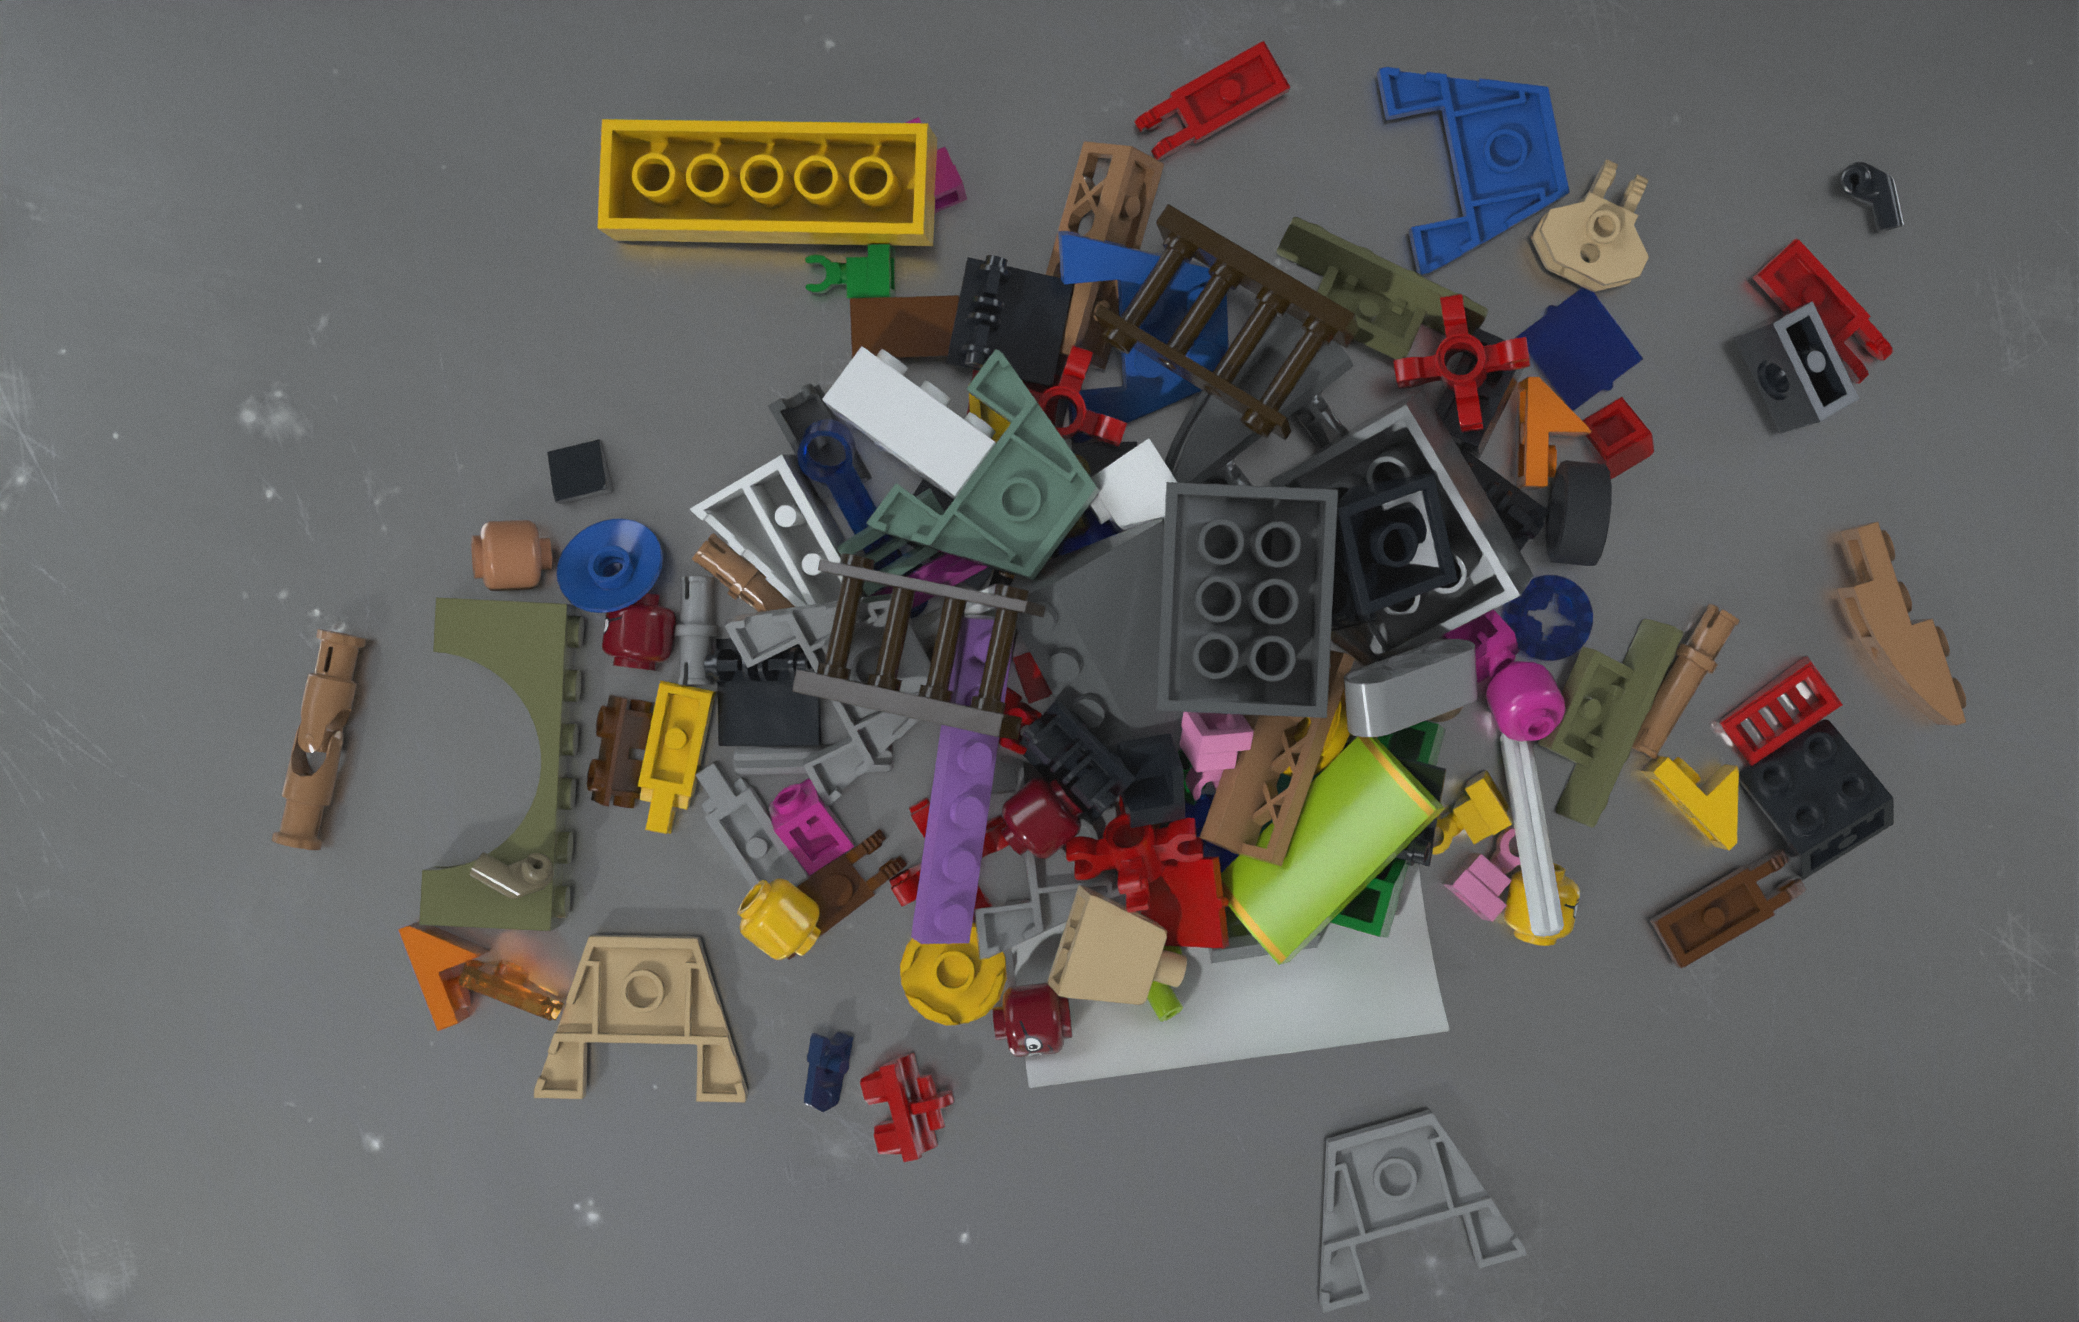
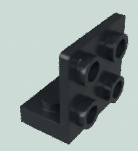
[1739,719,1894,881]

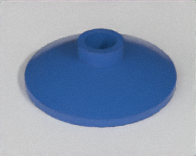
[557,519,663,613]

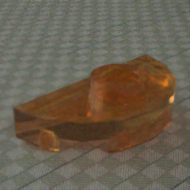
[458,959,564,1021]

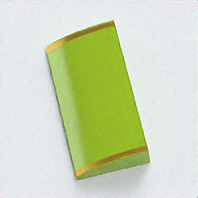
[1221,736,1445,965]

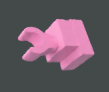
[1179,712,1254,800]
[1443,828,1521,922]

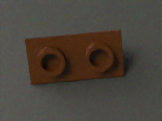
[587,694,653,808]

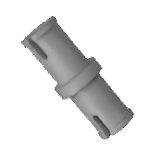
[675,576,718,686]

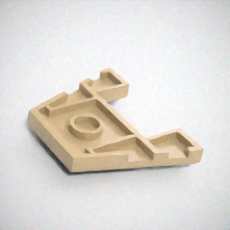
[534,934,748,1103]

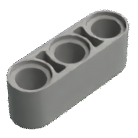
[1344,639,1478,737]

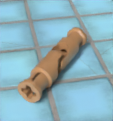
[272,629,367,850]

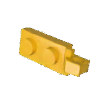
[638,680,716,834]

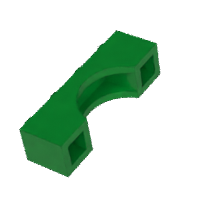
[1330,720,1446,938]

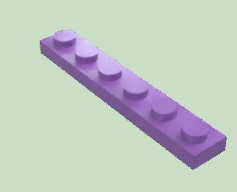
[911,614,1014,944]

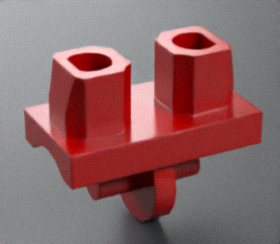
[860,1052,955,1162]

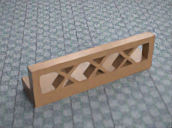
[1045,141,1164,370]
[1200,650,1354,866]

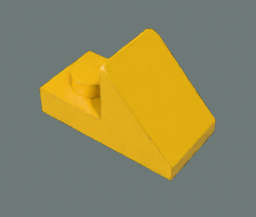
[1641,756,1739,851]

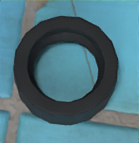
[1546,460,1612,566]

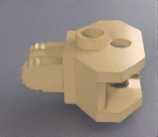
[1531,159,1649,292]

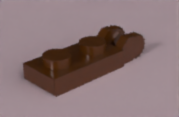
[787,829,907,960]
[1650,849,1807,968]

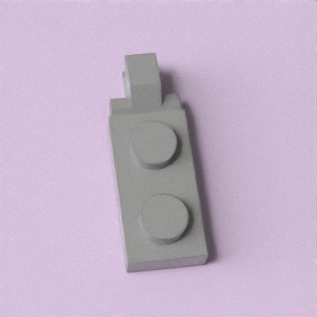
[696,761,811,889]

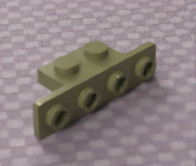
[1276,217,1488,360]
[1538,618,1683,828]

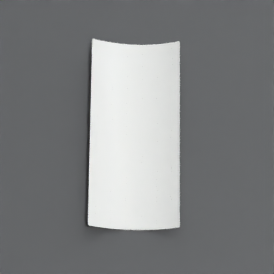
[1005,863,1449,1088]

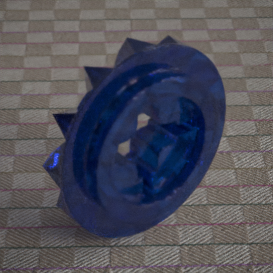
[1506,575,1593,661]

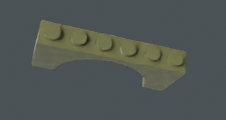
[419,597,584,931]

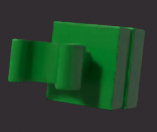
[805,244,896,299]

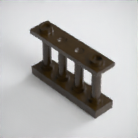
[1095,204,1359,441]
[792,553,1046,740]

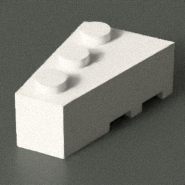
[822,346,996,499]
[690,455,875,607]

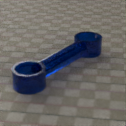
[797,419,928,619]

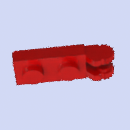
[1134,41,1291,161]
[1752,238,1894,384]

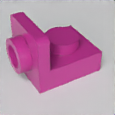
[1442,609,1520,683]
[768,778,854,876]

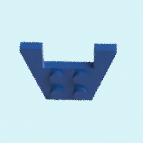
[1377,67,1570,277]
[1058,231,1229,443]

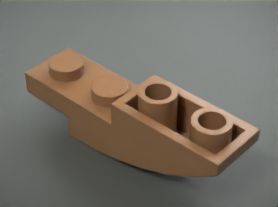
[1837,521,1966,726]

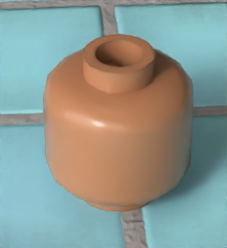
[471,520,552,591]

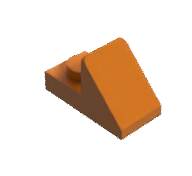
[1516,377,1591,490]
[398,922,489,1031]

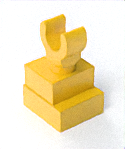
[1432,770,1513,855]

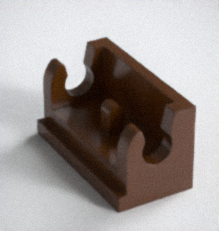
[850,295,959,359]

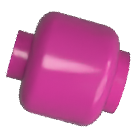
[1485,661,1566,742]

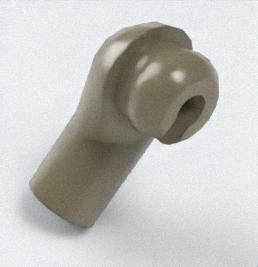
[470,852,554,899]

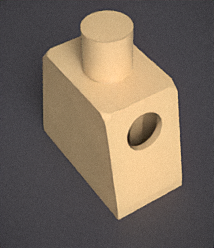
[1047,885,1187,1005]

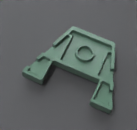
[866,349,1100,580]

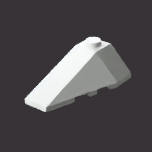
[1089,439,1177,533]

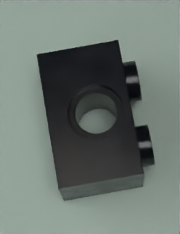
[1734,301,1860,434]

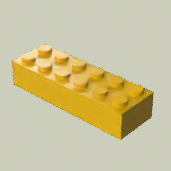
[597,119,937,246]

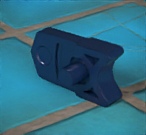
[804,1032,853,1113]

